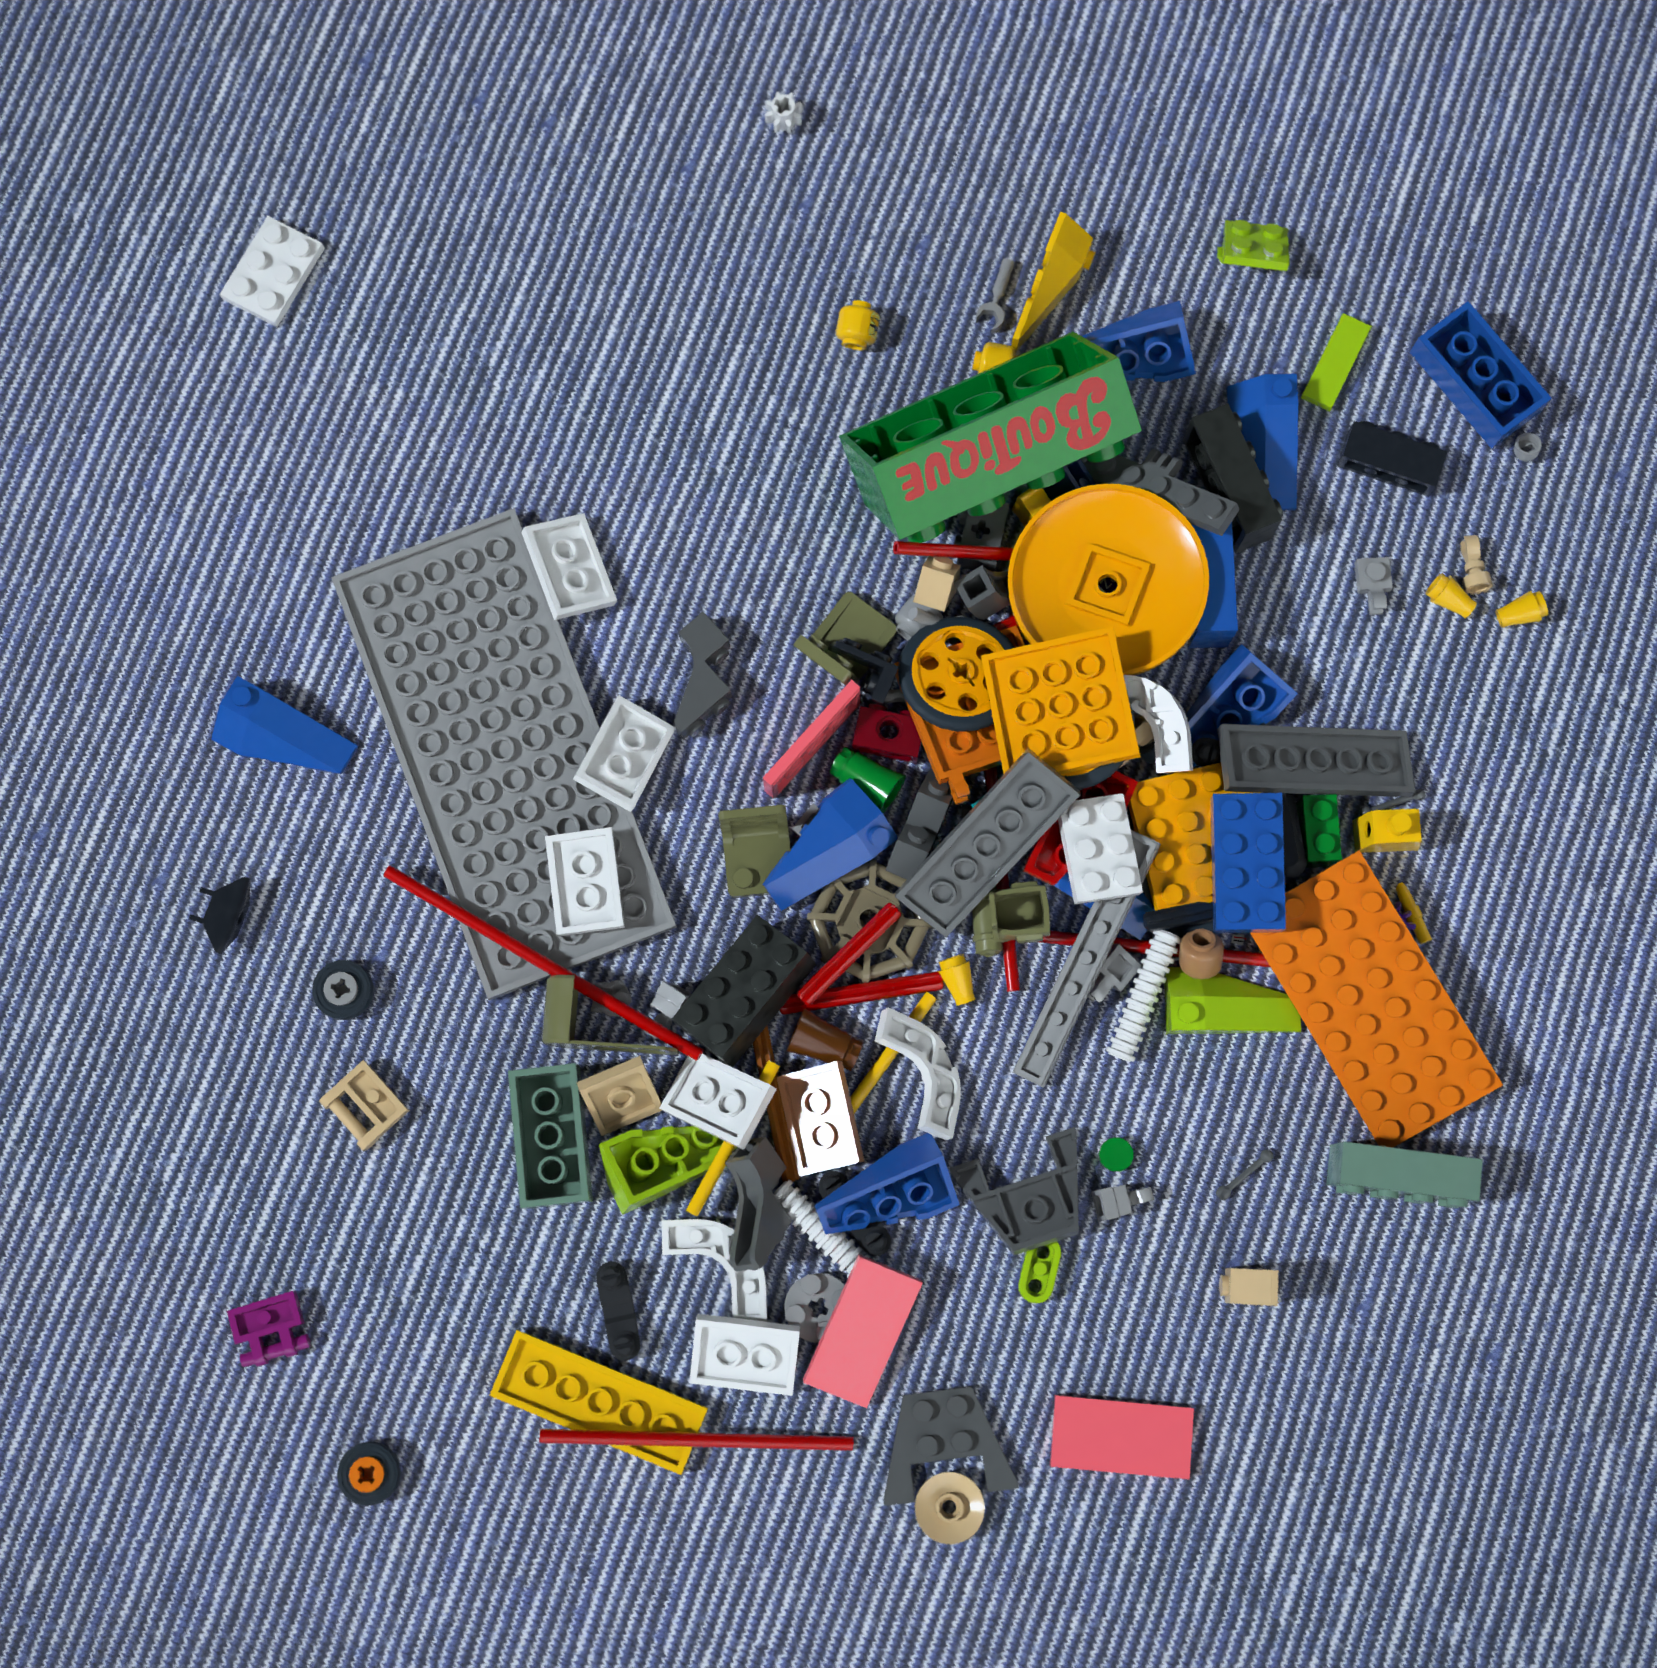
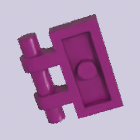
[227,1290,311,1368]

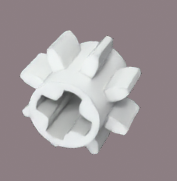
[765,92,802,134]

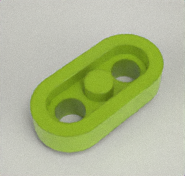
[1018,1242,1061,1303]

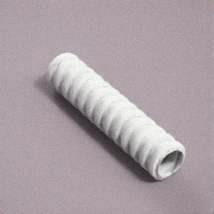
[1106,930,1181,1062]
[773,1180,870,1278]

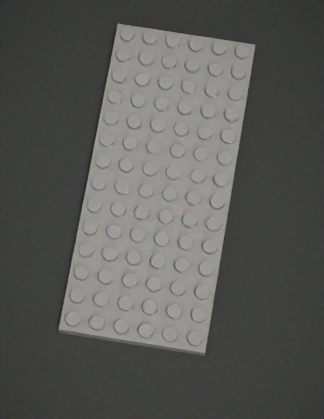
[331,508,677,1000]

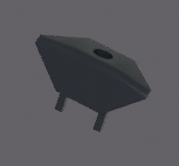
[189,877,250,954]

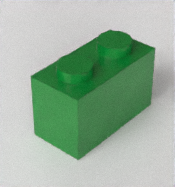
[1296,794,1342,868]

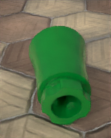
[829,746,906,813]

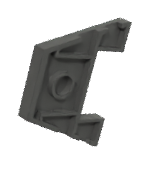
[949,1127,1079,1256]
[883,1386,1019,1506]

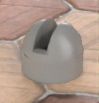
[1514,433,1542,462]

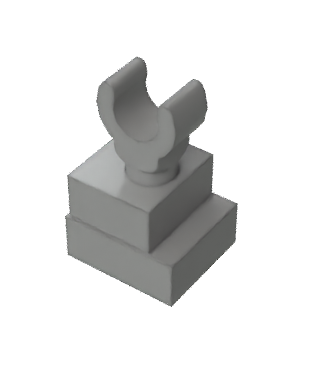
[646,981,692,1039]
[1091,1185,1154,1222]

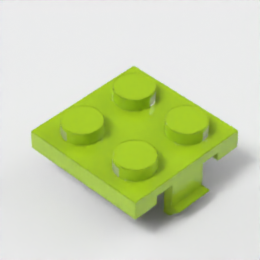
[1217,220,1290,271]

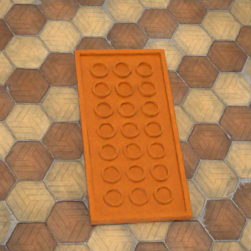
[1250,850,1503,1148]

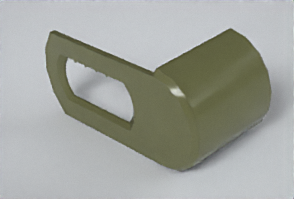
[541,975,679,1055]

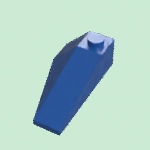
[1082,301,1196,382]
[1226,374,1298,510]
[1186,644,1298,767]
[211,676,358,775]
[763,778,898,911]
[814,1133,960,1234]

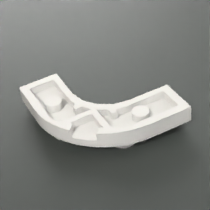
[1124,675,1193,773]
[875,1008,961,1141]
[661,1219,767,1322]

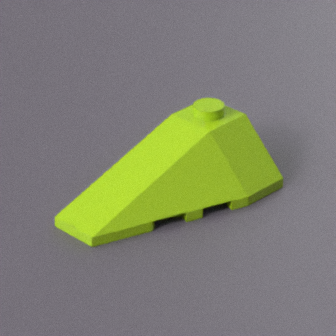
[1164,967,1301,1034]

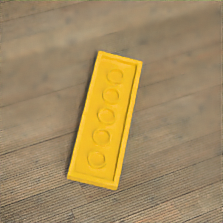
[489,1330,708,1475]

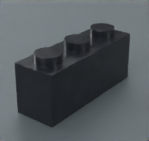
[1336,421,1448,497]

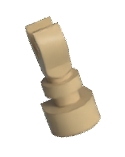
[1460,535,1493,595]

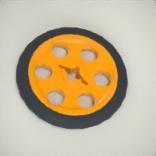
[898,617,1015,732]

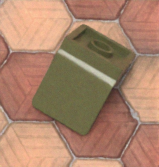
[793,592,897,685]
[718,805,791,898]

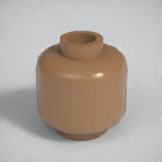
[1179,929,1224,979]

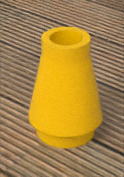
[1426,573,1477,618]
[1495,591,1548,628]
[938,954,975,1006]

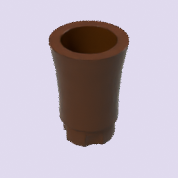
[786,1008,864,1071]

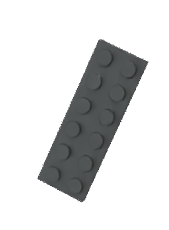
[1217,724,1416,797]
[895,748,1080,938]

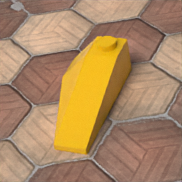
[1011,211,1096,352]

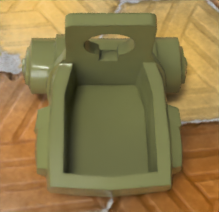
[972,881,1050,957]

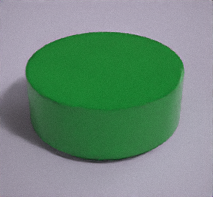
[1098,1137,1134,1172]

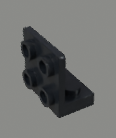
[827,638,899,705]

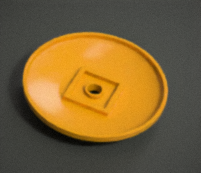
[1008,484,1209,676]

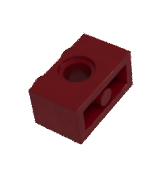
[852,704,921,764]

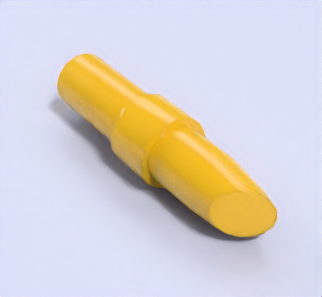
[1396,882,1432,945]

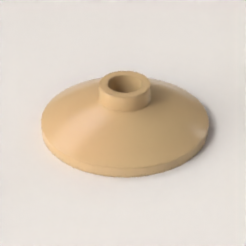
[915,1472,985,1544]

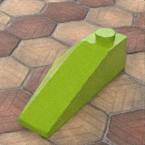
[599,1126,736,1215]

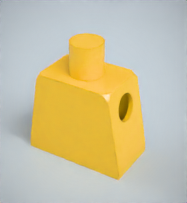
[1352,809,1422,853]

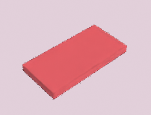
[762,680,861,798]
[803,1254,923,1408]
[1050,1395,1194,1480]

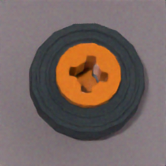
[337,1441,401,1506]

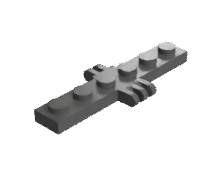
[1081,449,1240,536]

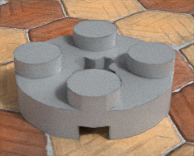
[784,1273,845,1343]

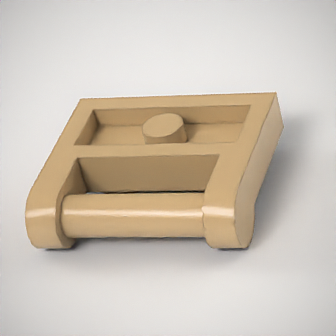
[319,1060,410,1152]

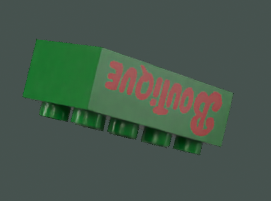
[839,331,1142,543]

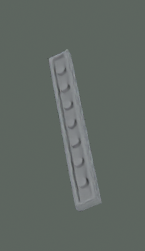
[1013,830,1161,1087]

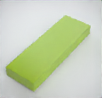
[1301,313,1372,412]

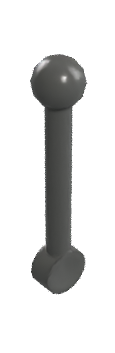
[1359,789,1426,816]
[1216,1149,1274,1200]

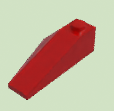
[1023,771,1138,886]

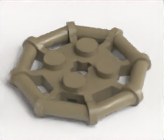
[807,859,932,983]

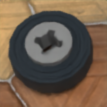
[312,960,374,1020]

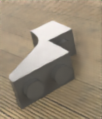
[954,565,1011,621]
[675,611,732,740]
[885,766,953,879]
[725,1136,792,1272]

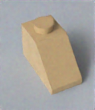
[913,556,961,612]
[1219,1268,1278,1306]

